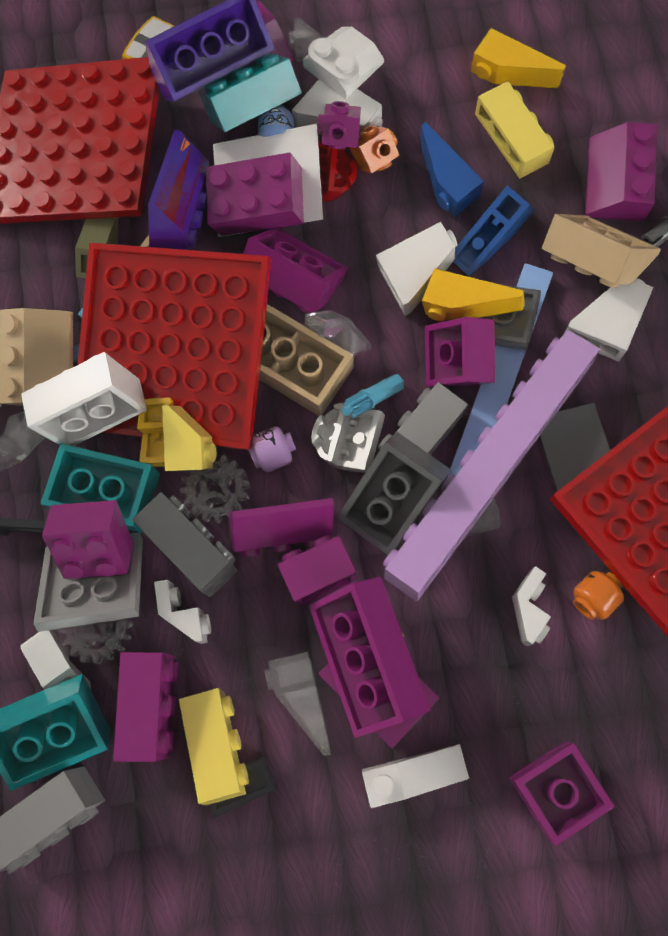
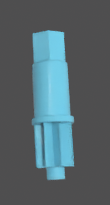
[341,374,404,418]

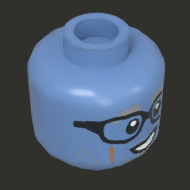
[258,105,295,137]

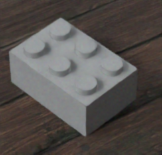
[0,766,105,874]

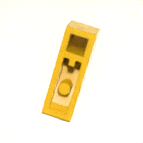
[471,28,566,88]
[422,269,525,321]

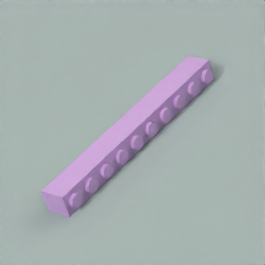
[383,329,600,602]

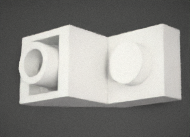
[512,566,551,646]
[154,580,211,644]
[21,630,91,690]

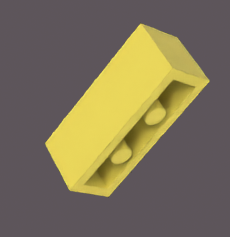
[475,81,555,179]
[179,688,249,805]

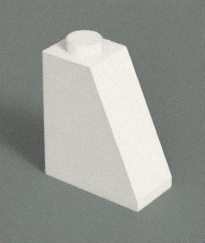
[292,79,383,137]
[376,222,458,316]
[563,278,654,362]

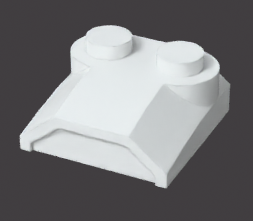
[303,27,384,99]

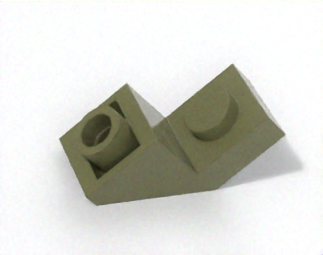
[75,217,118,279]

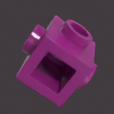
[317,101,361,149]

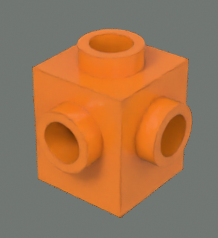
[349,125,400,174]

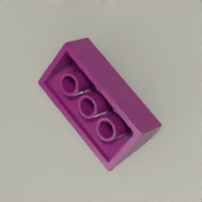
[309,577,431,738]

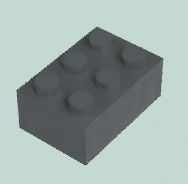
[337,432,451,555]
[132,492,238,598]

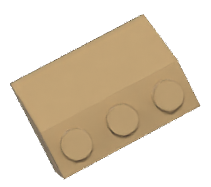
[541,214,661,288]
[0,308,73,406]

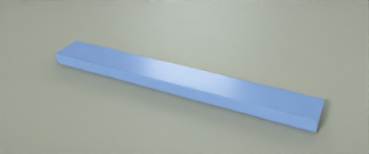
[447,263,553,478]

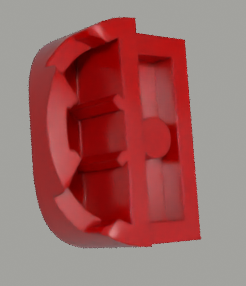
[318,141,357,202]

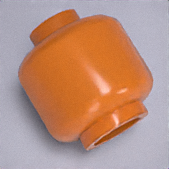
[573,571,624,620]

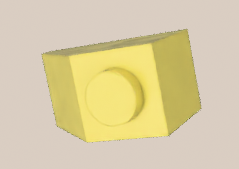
[162,405,217,471]

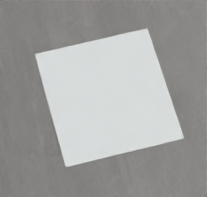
[213,124,323,237]

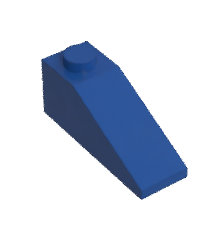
[420,122,484,217]
[453,185,536,277]

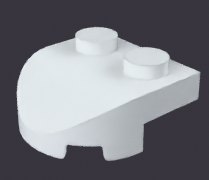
[311,403,385,473]

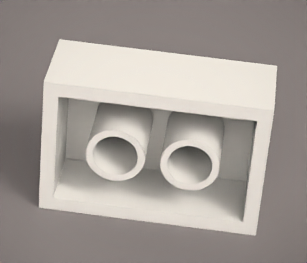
[21,352,147,446]

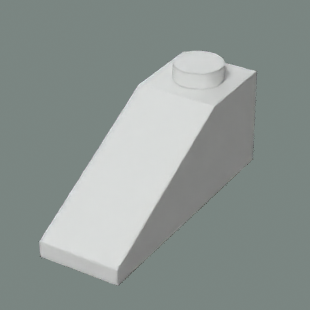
[362,744,469,808]

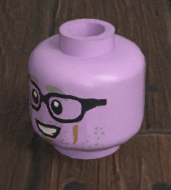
[249,426,296,472]

